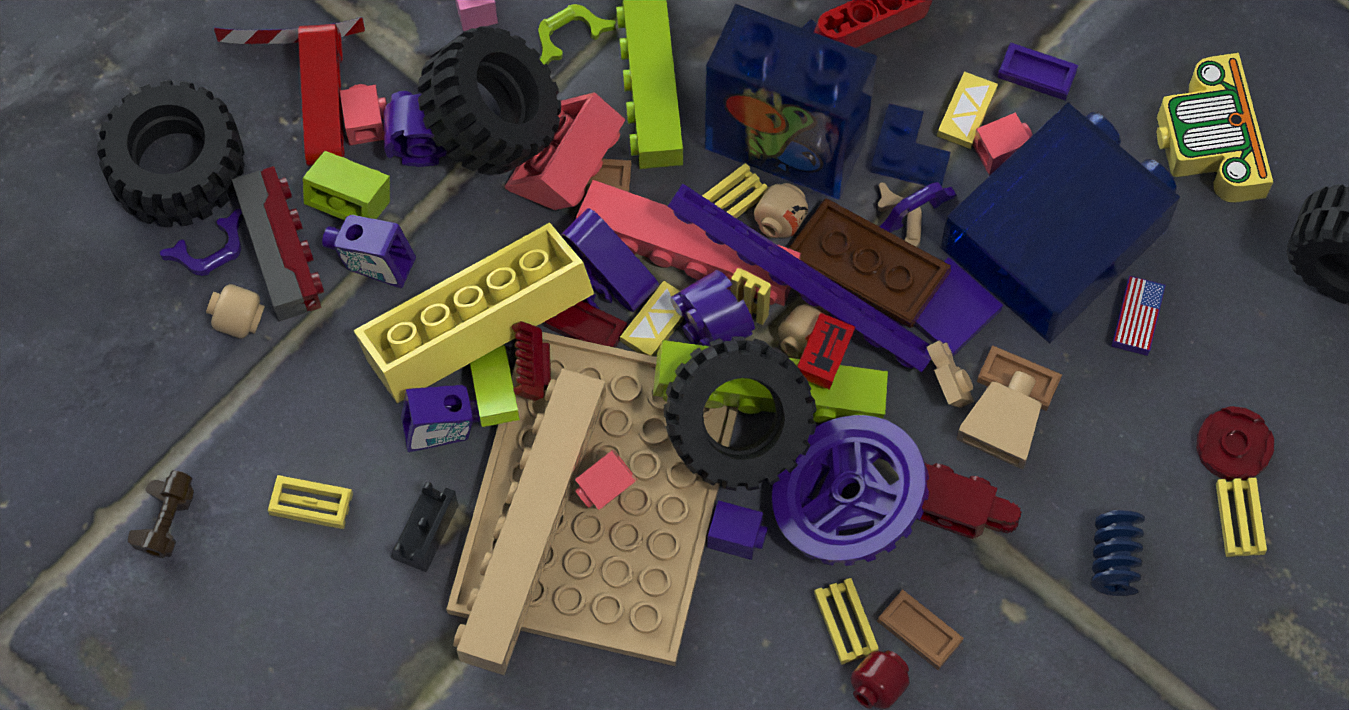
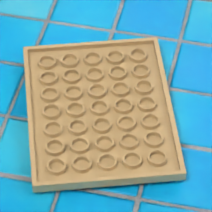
[446,332,738,666]

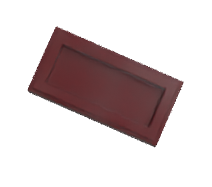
[543,301,627,348]

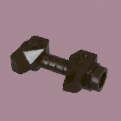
[128,470,194,558]

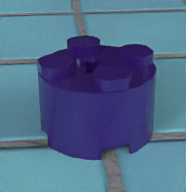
[384,91,447,167]
[670,270,755,347]

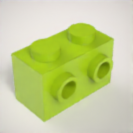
[303,151,390,220]

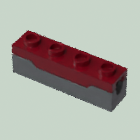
[232,166,325,322]

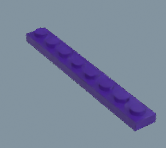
[667,183,931,372]

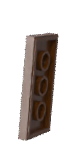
[789,198,951,328]

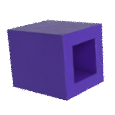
[707,500,768,560]

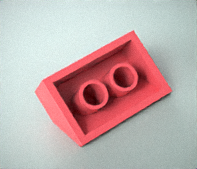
[505,92,626,210]

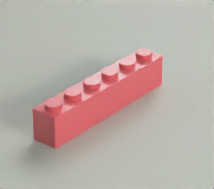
[576,180,801,306]

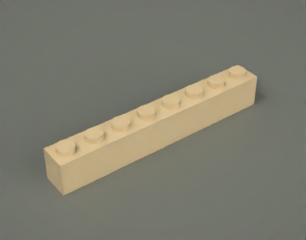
[453,368,606,675]

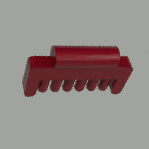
[512,321,551,401]

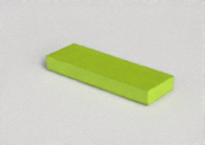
[470,344,520,427]

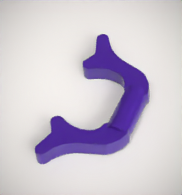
[879,182,957,233]
[160,209,244,276]

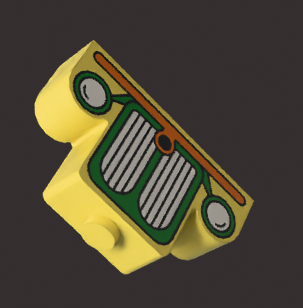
[1157,53,1273,202]

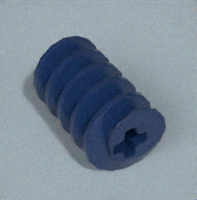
[1091,510,1145,596]

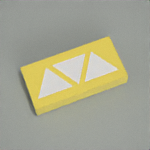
[937,71,998,149]
[620,281,684,356]

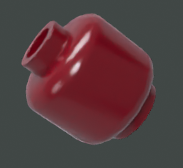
[851,650,910,710]

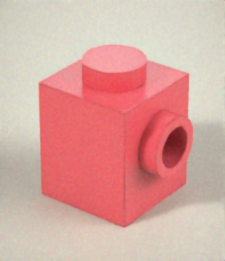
[340,84,387,145]
[973,112,1034,175]
[575,450,638,510]

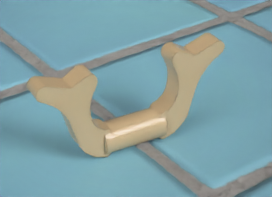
[878,182,922,247]

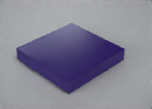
[914,257,1003,356]

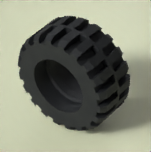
[418,26,561,175]
[97,80,245,227]
[1286,184,1349,304]
[664,337,817,491]

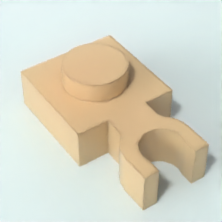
[927,340,974,408]

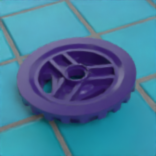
[772,415,929,566]

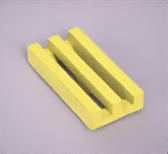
[702,163,769,218]
[731,268,771,325]
[268,475,353,529]
[1216,478,1267,557]
[814,578,879,665]

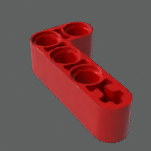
[810,0,933,58]
[298,24,345,166]

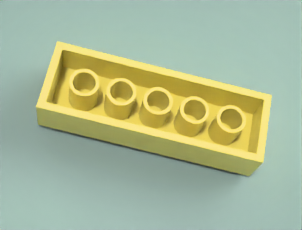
[353,223,594,404]

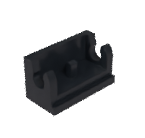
[391,482,459,573]

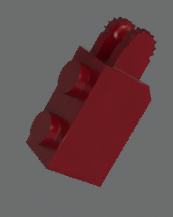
[918,463,1022,539]

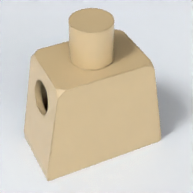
[957,371,1042,470]

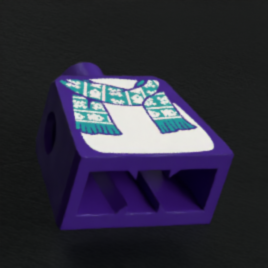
[322,215,416,289]
[401,385,481,452]

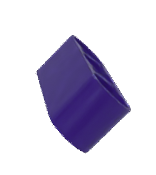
[561,208,660,312]

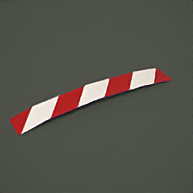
[214,17,365,44]

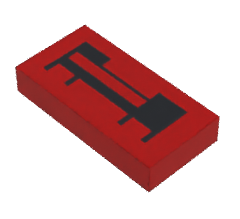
[797,313,855,390]

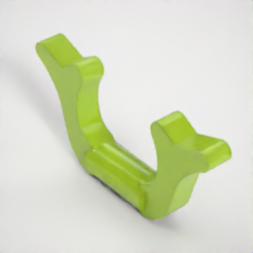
[538,4,616,65]

